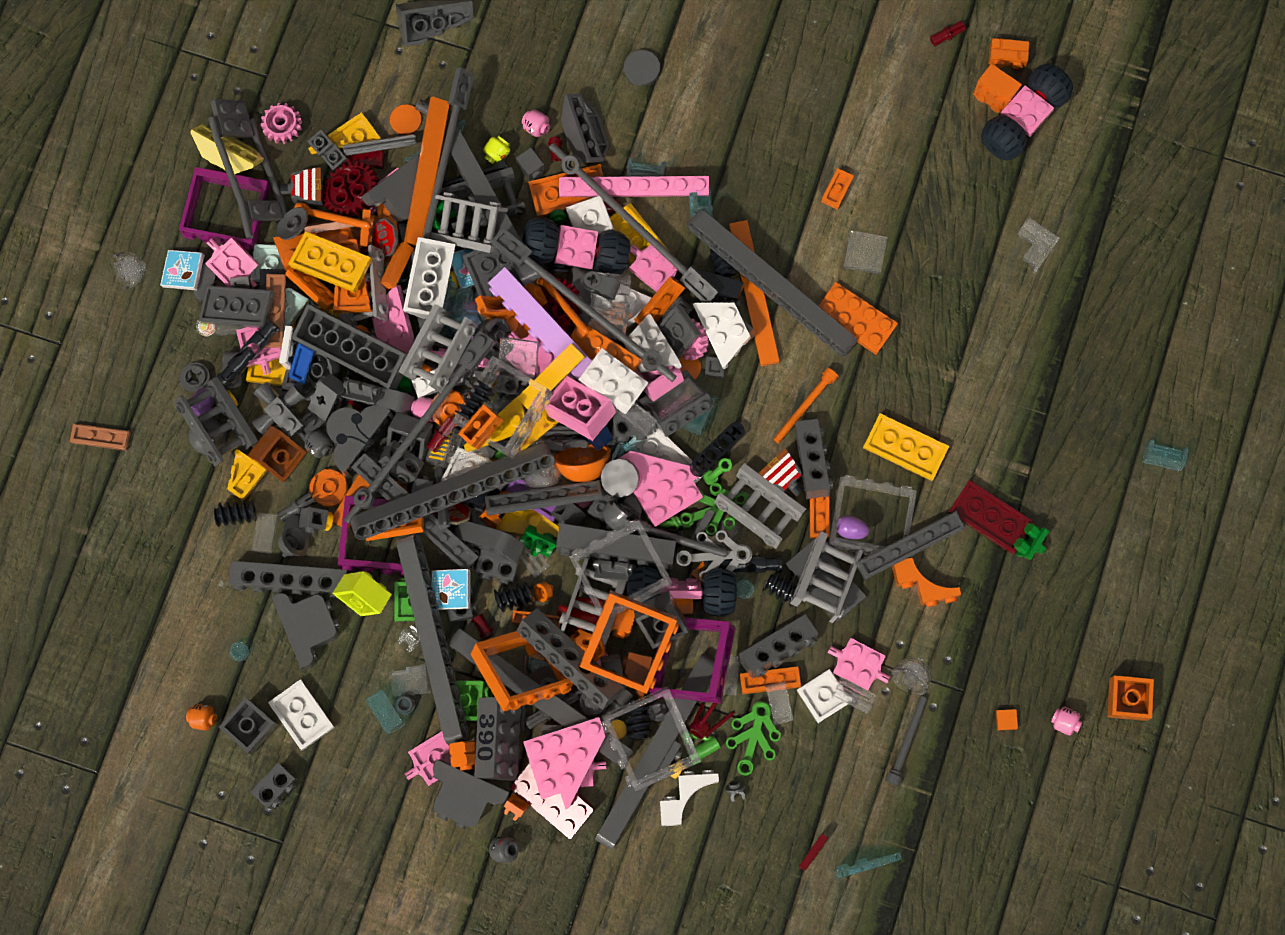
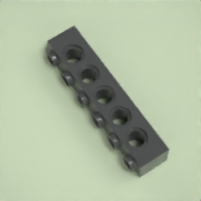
[228,561,350,599]
[517,608,623,710]

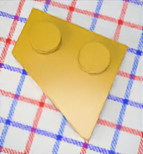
[227,449,267,500]

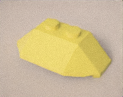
[191,124,264,174]

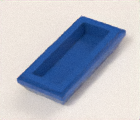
[288,343,315,385]

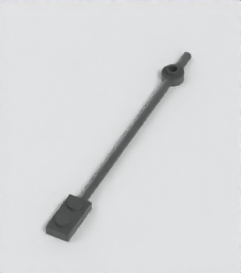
[412,67,474,262]
[549,143,720,303]
[491,228,677,382]
[344,330,496,525]

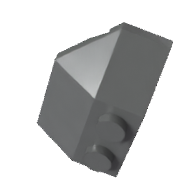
[561,93,609,163]

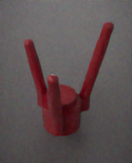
[690,703,734,739]

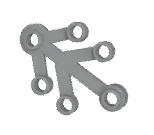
[676,530,752,582]

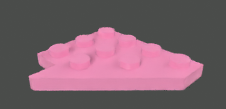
[618,451,703,527]
[524,717,606,810]

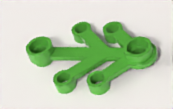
[679,483,749,537]
[726,701,781,776]

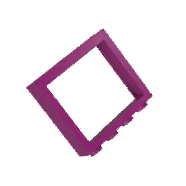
[179,167,271,250]
[338,496,420,576]
[649,618,735,703]

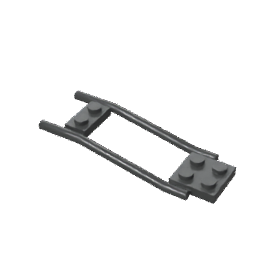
[208,99,287,239]

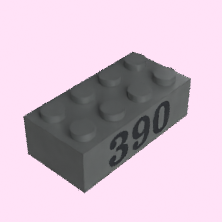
[474,697,522,781]

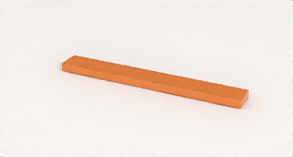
[404,97,449,246]
[729,220,780,367]

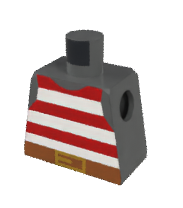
[280,167,324,207]
[758,449,804,497]

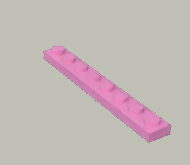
[559,176,709,197]

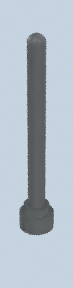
[636,520,728,557]
[885,695,927,786]

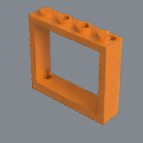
[580,590,679,694]
[471,631,573,712]

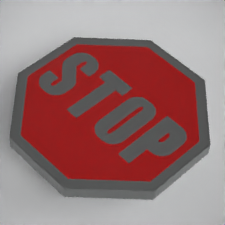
[371,218,398,259]

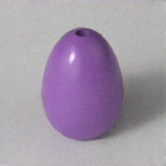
[191,387,214,416]
[837,515,869,539]

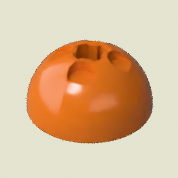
[554,444,611,482]

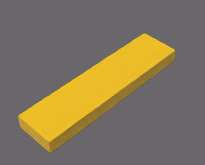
[517,343,585,412]

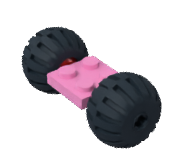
[981,63,1073,161]
[522,217,630,277]
[627,566,737,617]

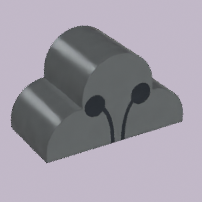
[326,405,394,480]

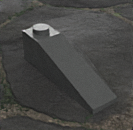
[396,0,474,46]

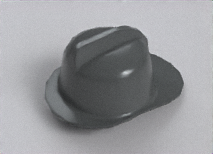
[278,515,310,557]

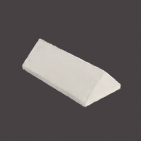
[403,237,456,319]

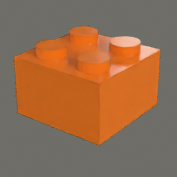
[973,64,1022,113]
[1107,675,1154,721]

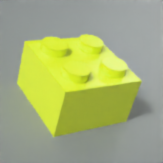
[332,571,392,616]

